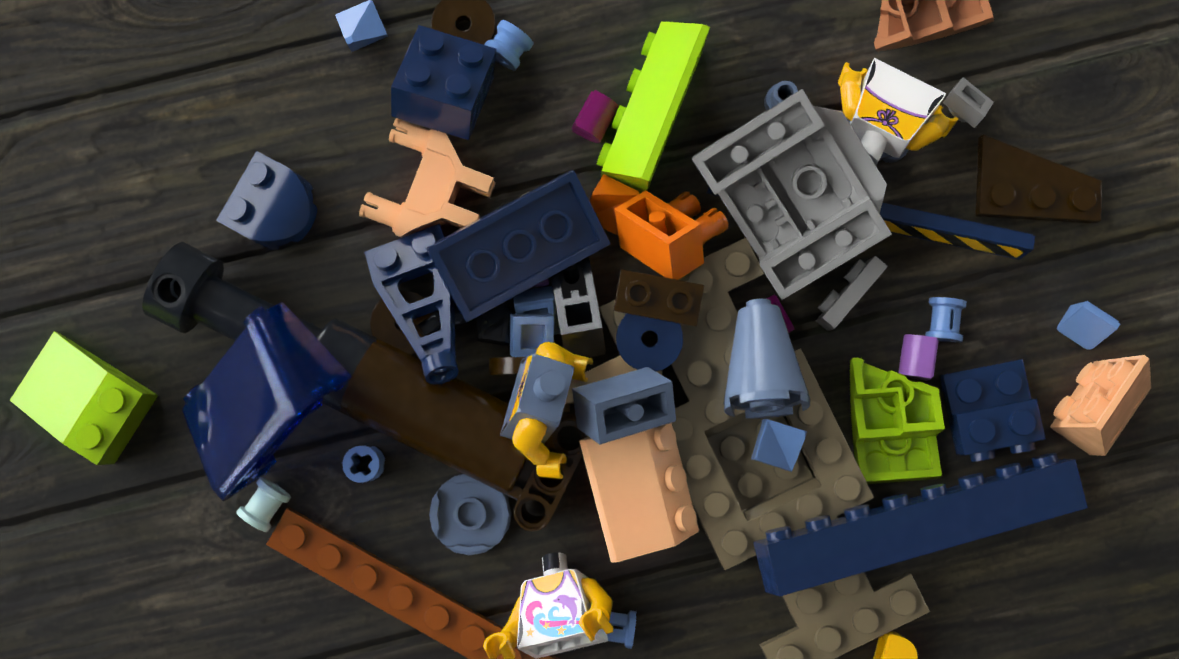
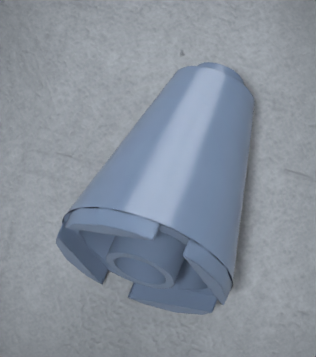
[723,299,810,419]

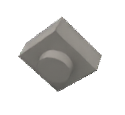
[943,77,994,128]

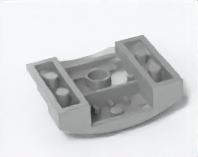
[692,89,892,300]

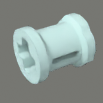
[236,477,291,532]

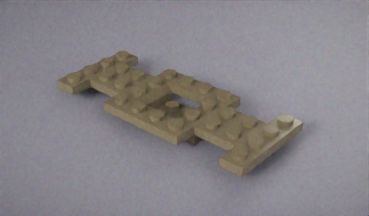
[599,238,930,659]

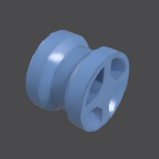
[484,20,534,71]

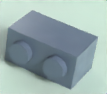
[572,367,676,445]

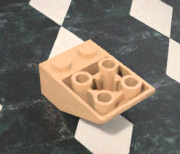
[1050,355,1151,456]

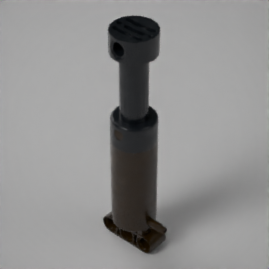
[142,242,588,532]

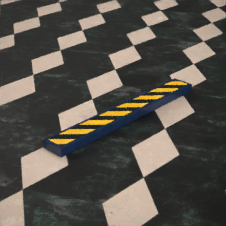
[706,185,1035,260]

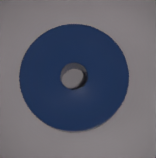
[616,314,683,371]

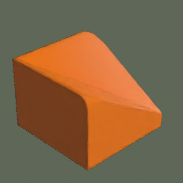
[589,174,640,235]

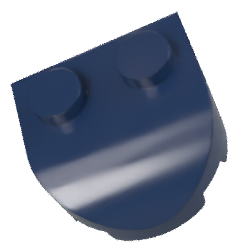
[216,151,317,250]

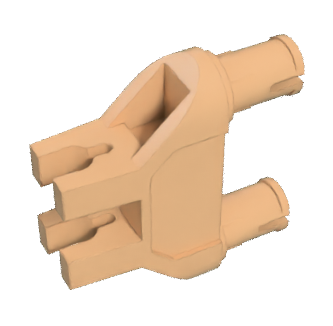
[359,118,496,238]

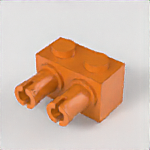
[614,190,728,280]

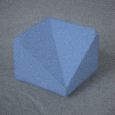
[751,419,807,472]

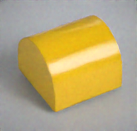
[873,631,918,659]

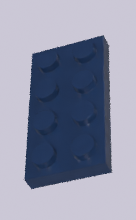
[425,170,611,323]

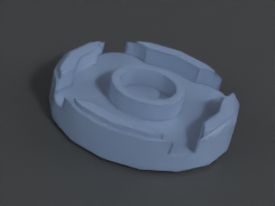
[429,474,512,555]

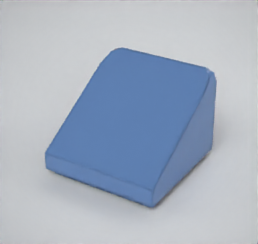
[514,286,560,335]
[1057,301,1120,350]

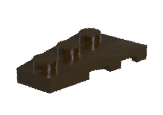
[976,135,1102,223]

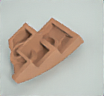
[874,0,994,52]

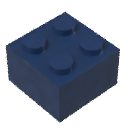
[391,25,496,140]

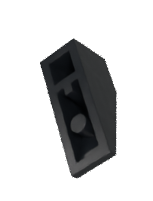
[551,256,606,357]

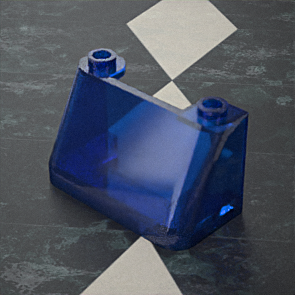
[182,302,352,501]

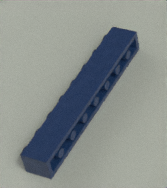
[753,453,1088,597]

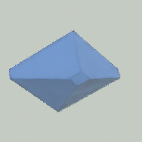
[335,0,388,52]

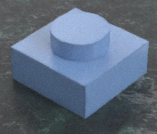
[510,314,554,357]

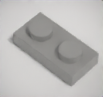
[816,256,888,331]

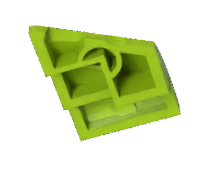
[850,357,945,484]

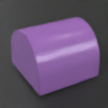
[898,334,939,381]

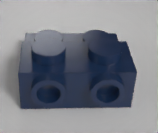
[939,359,1046,462]

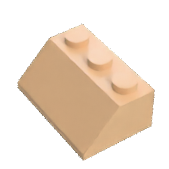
[579,422,699,562]

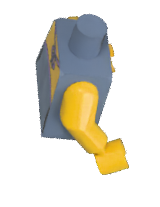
[500,342,593,479]

